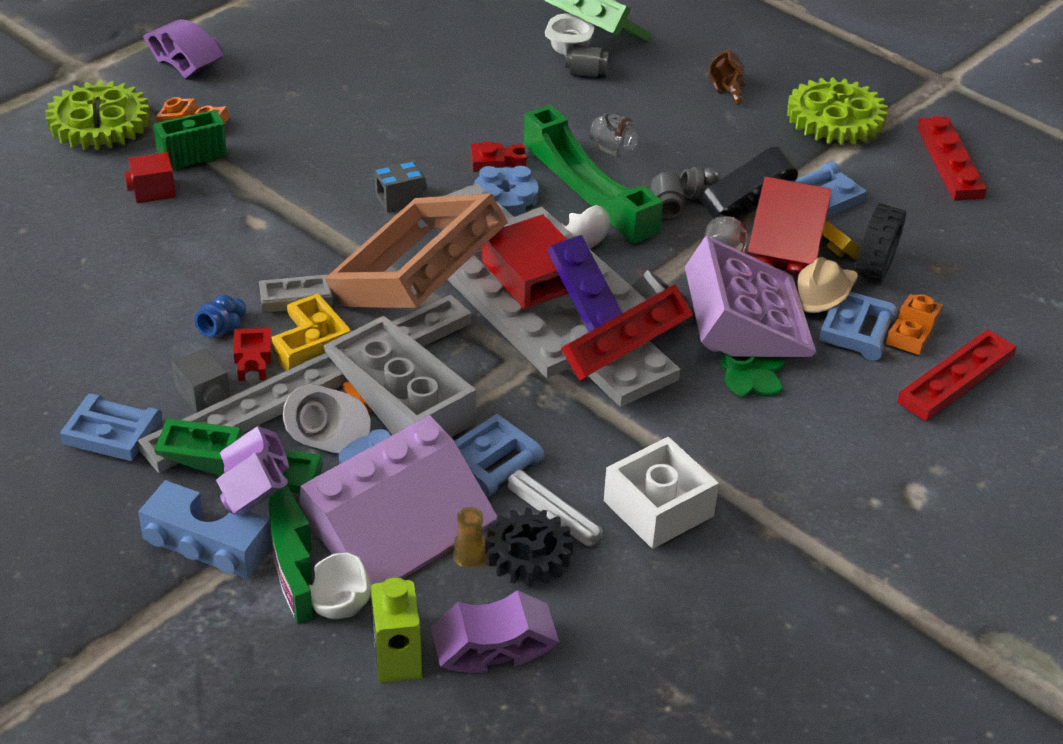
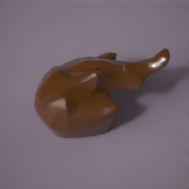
[708,49,745,105]

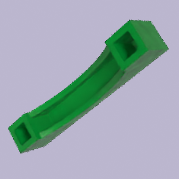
[523,104,663,244]

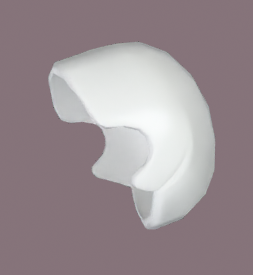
[561,205,610,249]
[308,552,372,620]

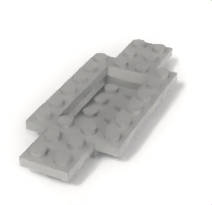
[436,184,680,407]

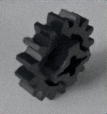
[485,507,573,586]

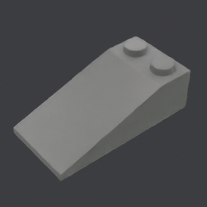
[324,315,477,437]

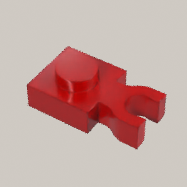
[471,141,527,172]
[233,328,272,381]

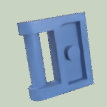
[795,161,867,218]
[819,292,898,361]
[60,393,162,461]
[454,414,545,498]

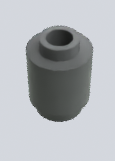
[565,45,609,78]
[650,172,686,219]

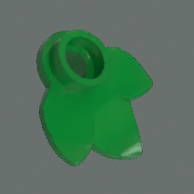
[720,353,785,397]

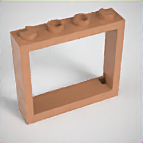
[325,193,508,308]

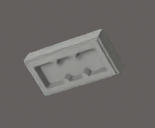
[259,275,333,313]

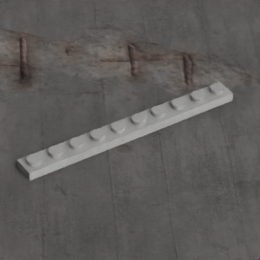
[138,294,472,473]

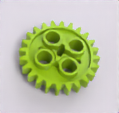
[787,77,888,145]
[45,80,151,150]

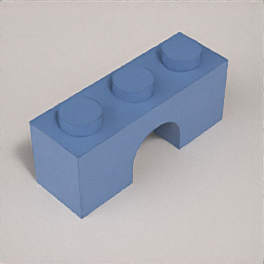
[138,480,273,579]

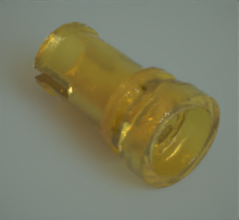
[453,507,486,568]

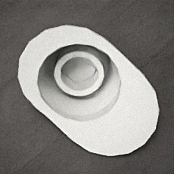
[545,13,595,58]
[283,384,371,453]

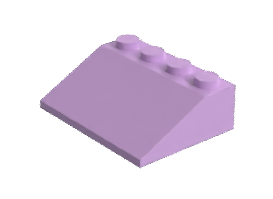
[685,235,816,357]
[299,415,497,599]

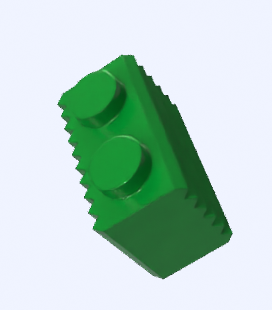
[153,110,227,170]

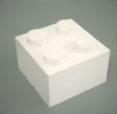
[604,437,719,549]

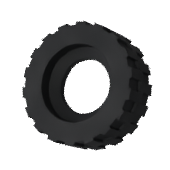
[855,203,907,282]

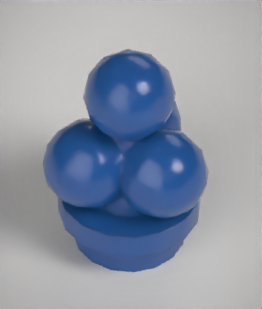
[194,294,246,337]

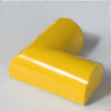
[272,293,352,371]

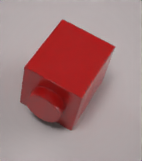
[124,152,176,203]

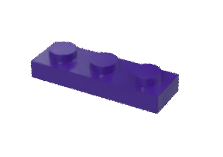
[547,235,622,332]

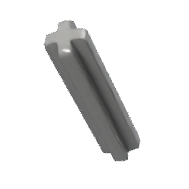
[508,470,603,547]

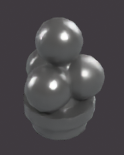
[680,167,722,202]

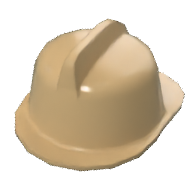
[797,257,858,313]

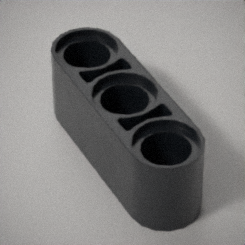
[702,147,798,227]

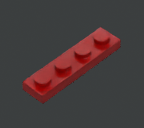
[917,116,987,201]
[561,284,693,381]
[897,329,1017,422]

